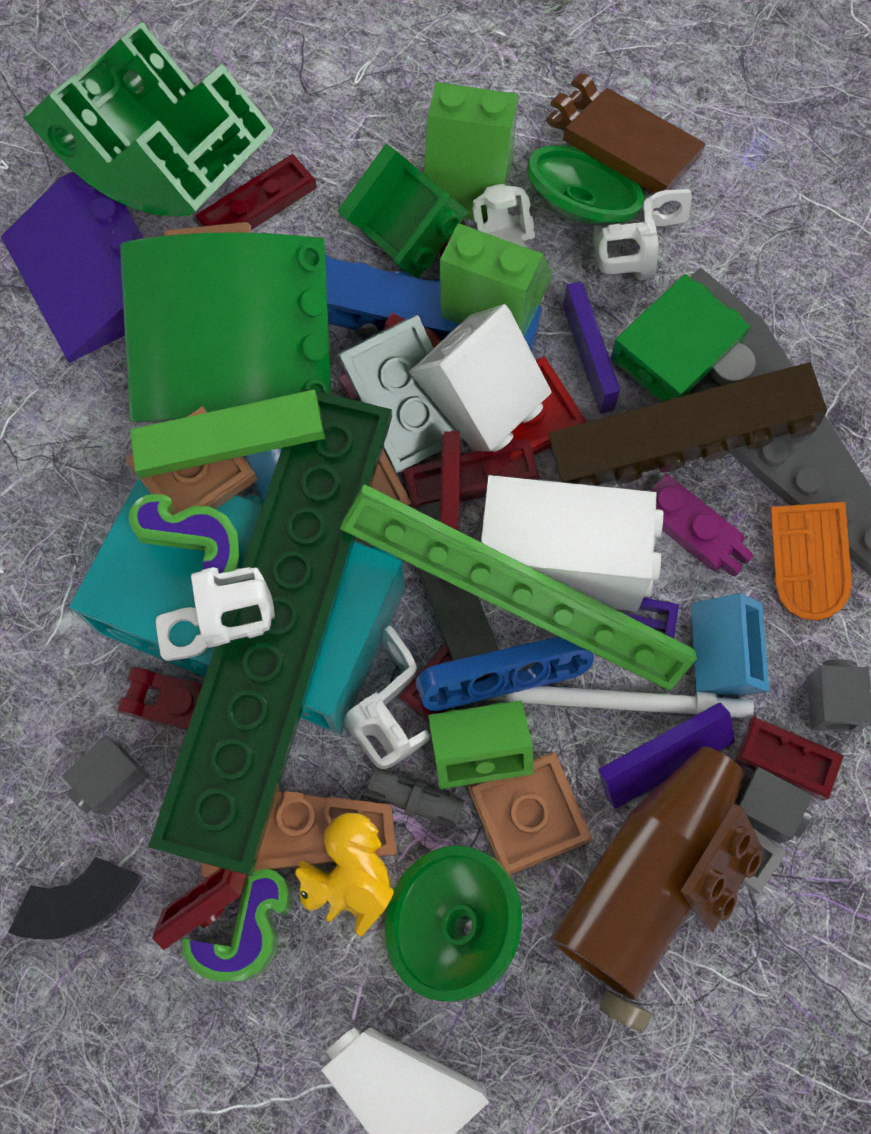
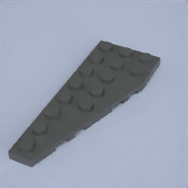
[688,267,871,576]

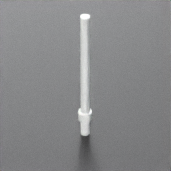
[486,686,754,718]

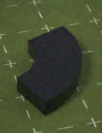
[8,857,143,940]

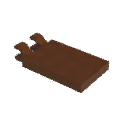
[546,73,706,193]

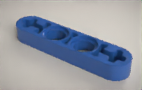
[415,636,594,711]

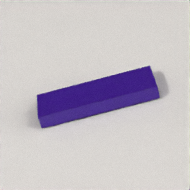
[563,281,621,414]
[598,702,735,809]

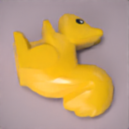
[295,813,394,937]

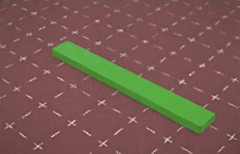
[340,484,697,691]

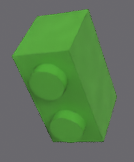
[428,700,534,789]

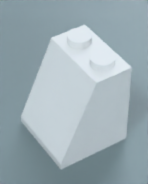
[409,304,552,452]
[321,1027,489,1134]

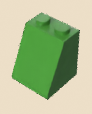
[424,82,518,222]
[440,223,552,337]

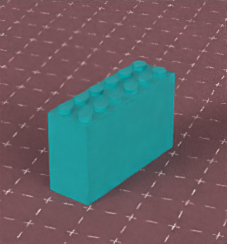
[69,478,406,735]

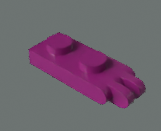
[650,473,753,576]

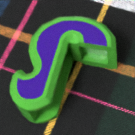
[128,494,239,586]
[182,869,293,982]

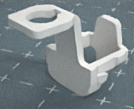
[472,184,544,301]
[593,189,692,281]
[156,567,275,661]
[344,625,431,769]

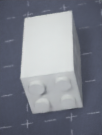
[481,475,663,611]

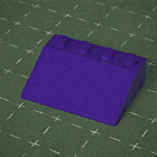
[0,171,144,363]

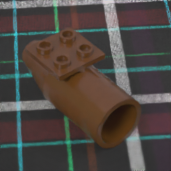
[549,746,763,1001]

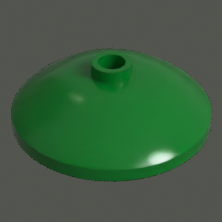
[527,146,644,225]
[385,845,522,1003]

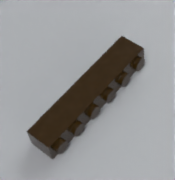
[549,362,827,486]

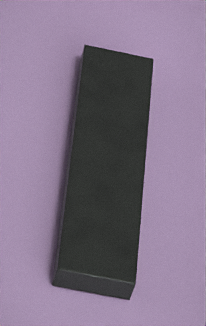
[415,501,499,661]

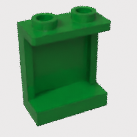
[337,143,469,278]
[610,274,751,402]

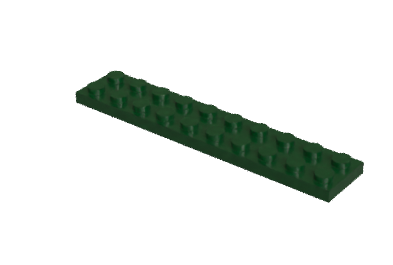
[148,388,392,877]

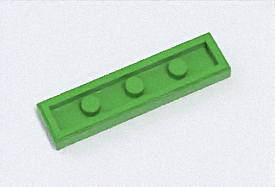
[130,389,325,478]

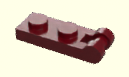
[116,667,203,731]

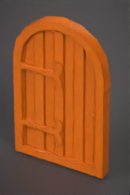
[770,502,853,621]

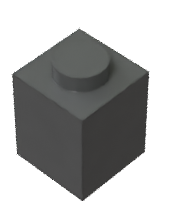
[808,659,871,732]
[62,735,149,816]
[735,767,812,844]

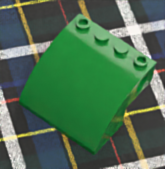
[23,21,275,217]
[120,232,331,422]

